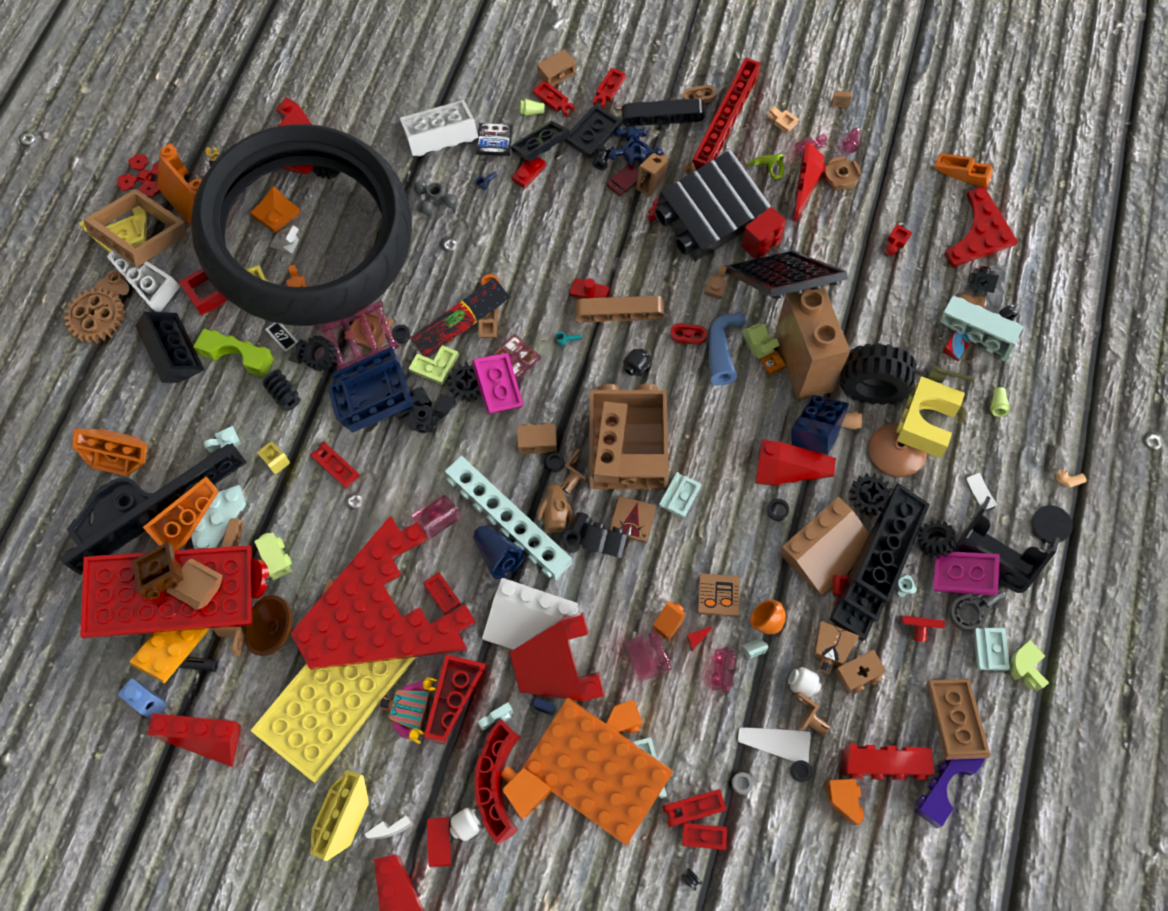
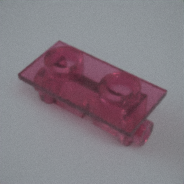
[711,647,736,692]

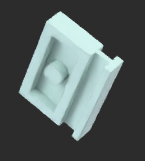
[659,472,702,519]
[973,628,1010,671]

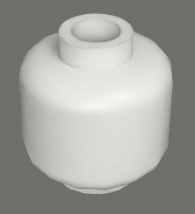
[788,667,821,698]
[450,807,483,841]

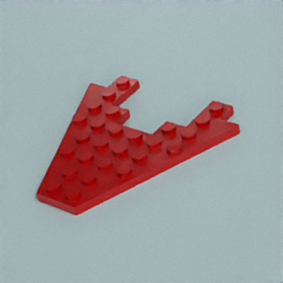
[291,516,476,670]

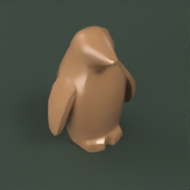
[536,483,573,534]

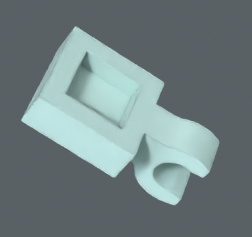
[203,426,241,453]

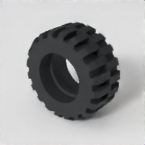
[840,343,917,405]

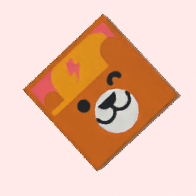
[760,351,786,375]

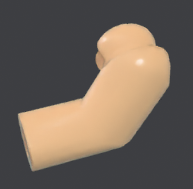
[1056,470,1086,488]

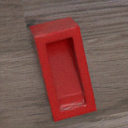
[687,626,712,652]

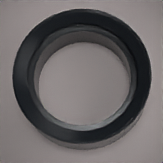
[767,499,789,521]

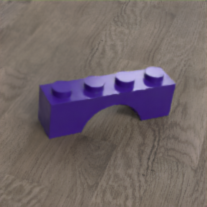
[915,758,986,828]

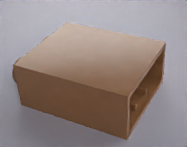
[774,285,850,401]

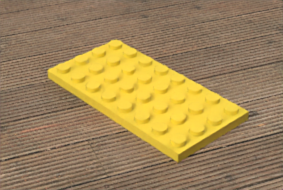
[250,657,417,783]

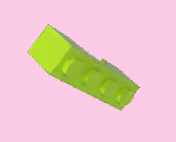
[194,329,274,378]

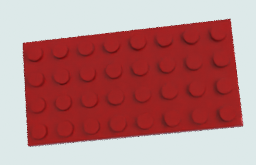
[80,545,253,639]

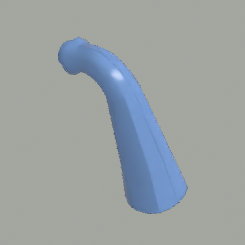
[709,312,746,386]

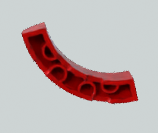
[474,719,521,844]

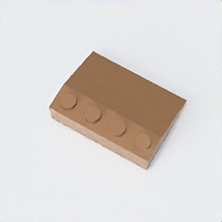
[779,497,869,597]

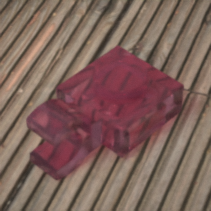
[795,134,828,158]

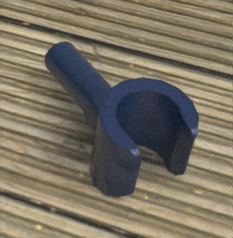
[475,172,498,190]

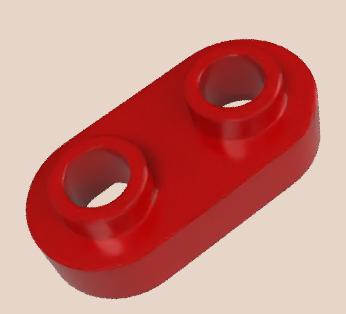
[670,323,707,345]

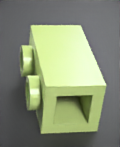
[255,532,292,580]

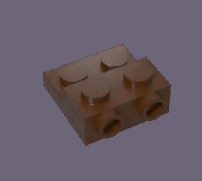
[132,542,183,600]

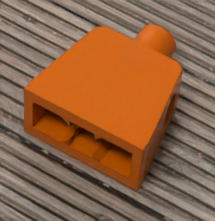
[500,766,552,821]

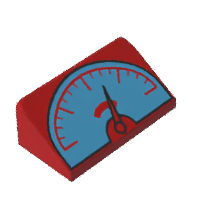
[942,330,971,362]

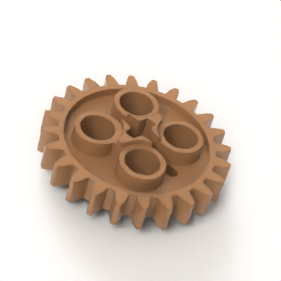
[64,287,126,344]

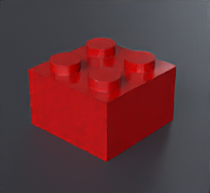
[741,207,786,259]

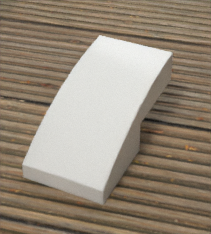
[365,816,414,840]

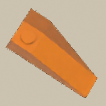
[143,477,219,551]

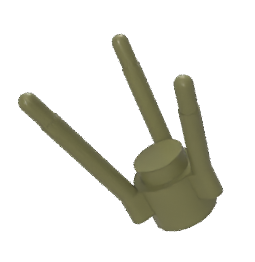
[928,365,976,383]

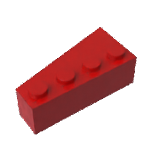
[424,654,486,745]

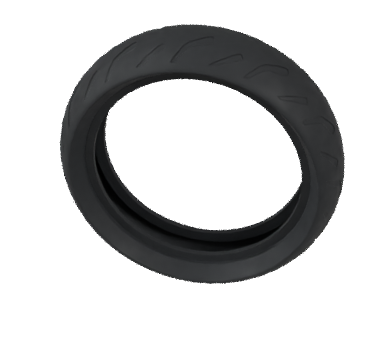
[191,124,412,326]

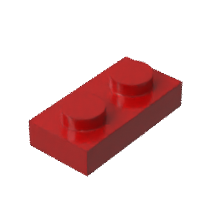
[511,157,547,189]
[682,823,727,850]

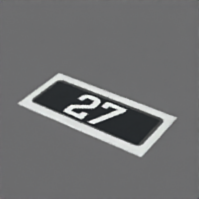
[265,323,298,352]

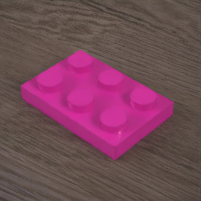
[472,353,524,415]
[933,552,1000,596]

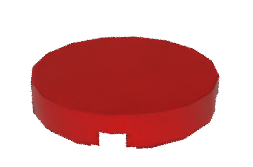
[252,559,269,599]

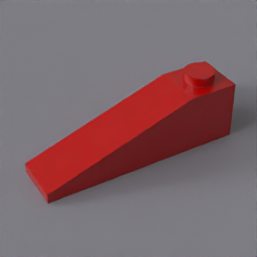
[793,142,826,221]
[755,439,836,486]

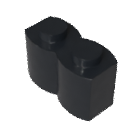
[583,522,628,558]

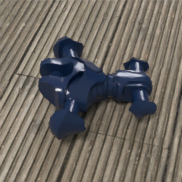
[608,126,664,166]

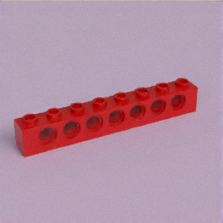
[692,57,761,170]

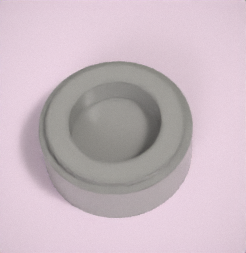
[731,772,753,795]

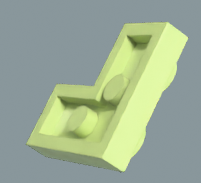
[409,345,459,385]

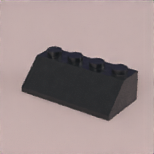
[135,311,204,383]

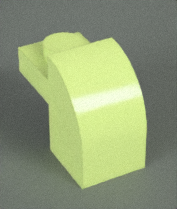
[742,323,780,359]
[1009,640,1049,692]

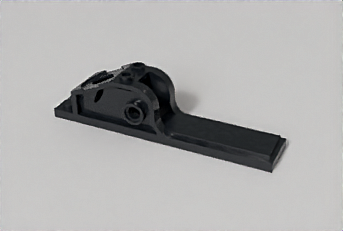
[60,443,247,575]

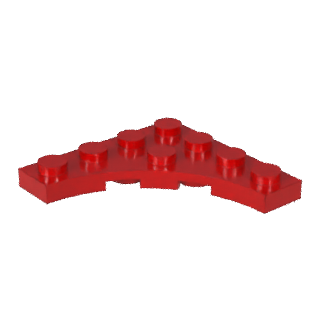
[944,186,1018,268]

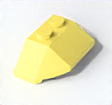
[310,770,369,861]

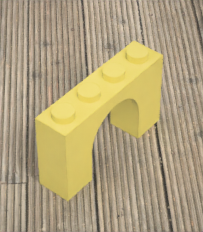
[896,376,965,458]

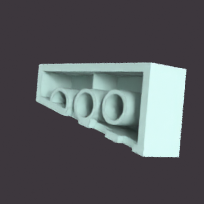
[940,295,1024,362]

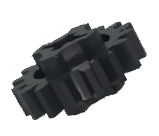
[447,362,482,402]
[849,473,893,515]

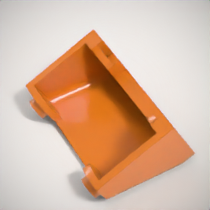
[157,143,202,226]

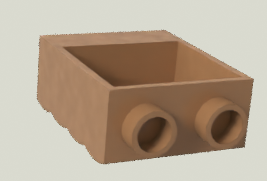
[589,384,669,489]

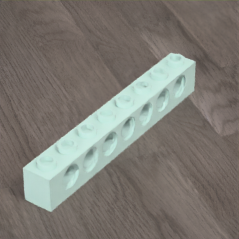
[445,456,572,580]

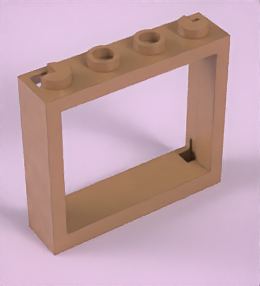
[84,189,187,268]

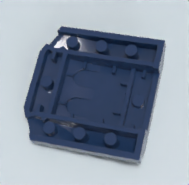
[328,347,413,433]

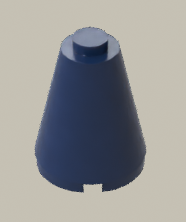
[473,526,524,579]

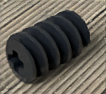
[263,369,301,411]

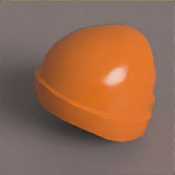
[750,599,786,634]

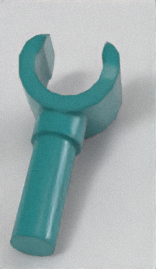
[556,332,582,346]

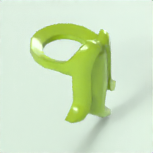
[746,154,784,180]

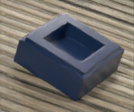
[533,698,556,716]

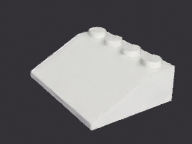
[400,100,479,156]
[482,578,579,650]

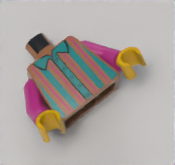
[380,677,437,744]

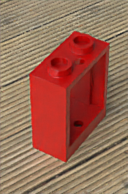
[179,268,228,316]

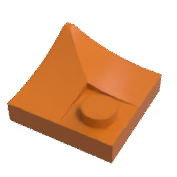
[250,186,301,233]

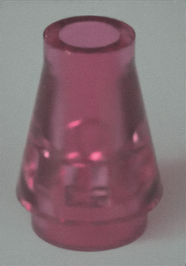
[843,128,861,153]

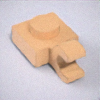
[767,106,799,134]

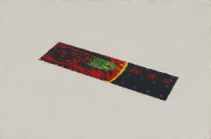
[410,277,511,358]

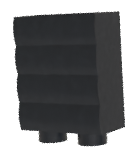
[654,150,771,262]

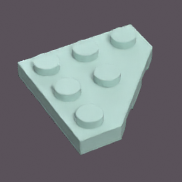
[191,485,246,549]

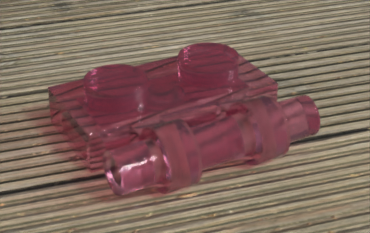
[624,631,672,682]

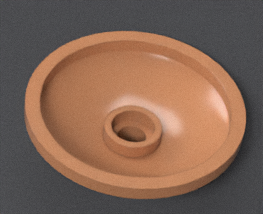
[868,423,927,478]

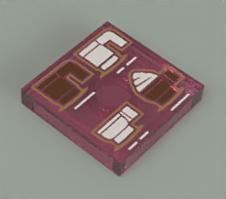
[491,334,541,381]

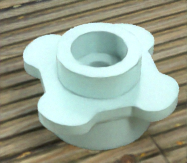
[896,575,917,597]

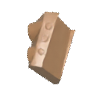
[166,558,223,610]

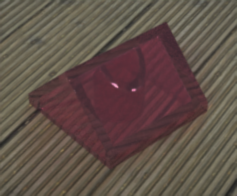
[412,495,461,540]

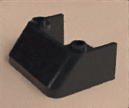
[954,496,1060,593]

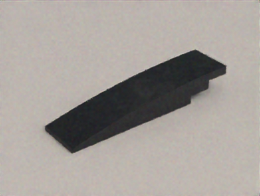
[829,483,930,641]

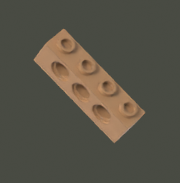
[591,401,627,484]

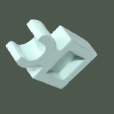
[478,703,514,731]

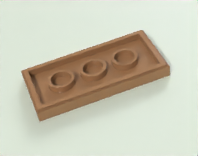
[927,679,991,760]

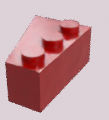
[374,855,425,911]

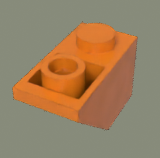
[652,601,685,642]
[606,699,643,735]
[826,779,864,826]

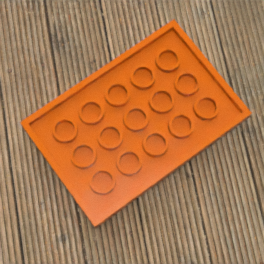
[521,698,674,846]

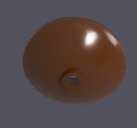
[244,595,292,656]

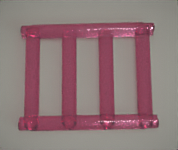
[321,301,400,371]

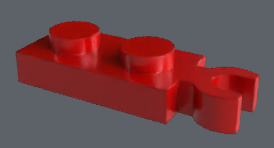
[593,68,626,109]
[533,80,575,117]

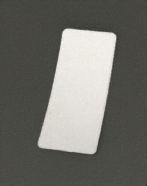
[967,473,997,509]

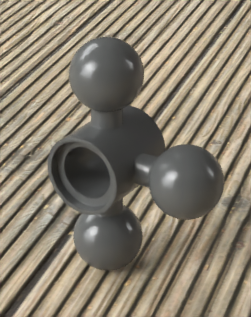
[414,181,457,215]

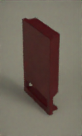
[606,164,639,197]

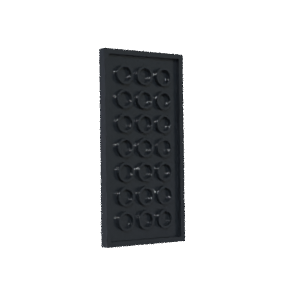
[725,250,848,299]

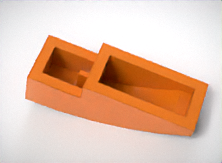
[934,153,992,188]

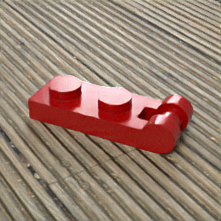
[309,441,360,489]
[662,789,726,828]

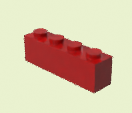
[147,713,242,767]
[842,744,934,781]

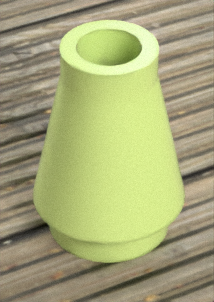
[520,99,544,116]
[990,387,1010,417]

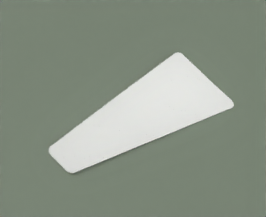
[738,728,810,762]

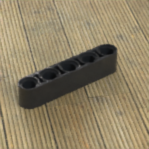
[621,99,705,127]

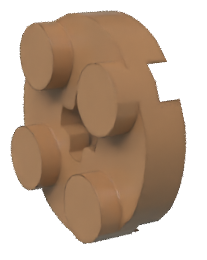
[824,157,861,191]

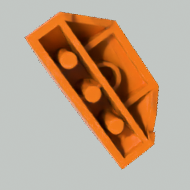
[72,428,147,477]

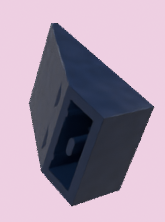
[791,395,849,455]

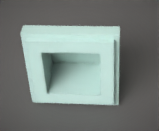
[742,639,768,659]

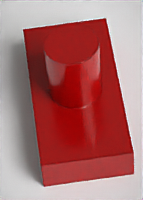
[570,278,609,299]
[899,615,945,642]

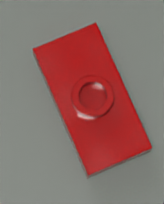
[423,572,462,615]

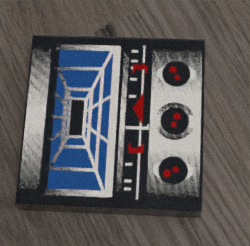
[476,123,513,156]

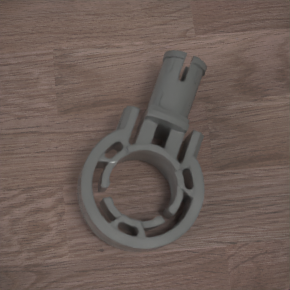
[950,586,1006,631]

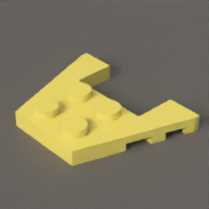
[79,206,147,253]

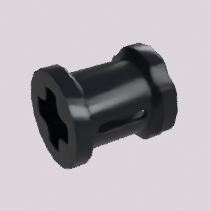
[592,146,610,170]

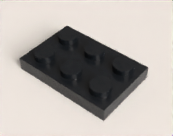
[564,104,622,158]
[510,121,571,161]

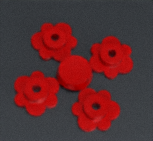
[117,154,160,197]

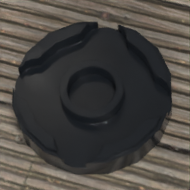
[1031,505,1073,544]

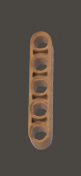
[574,296,664,323]

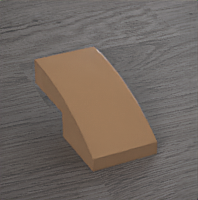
[478,307,499,338]

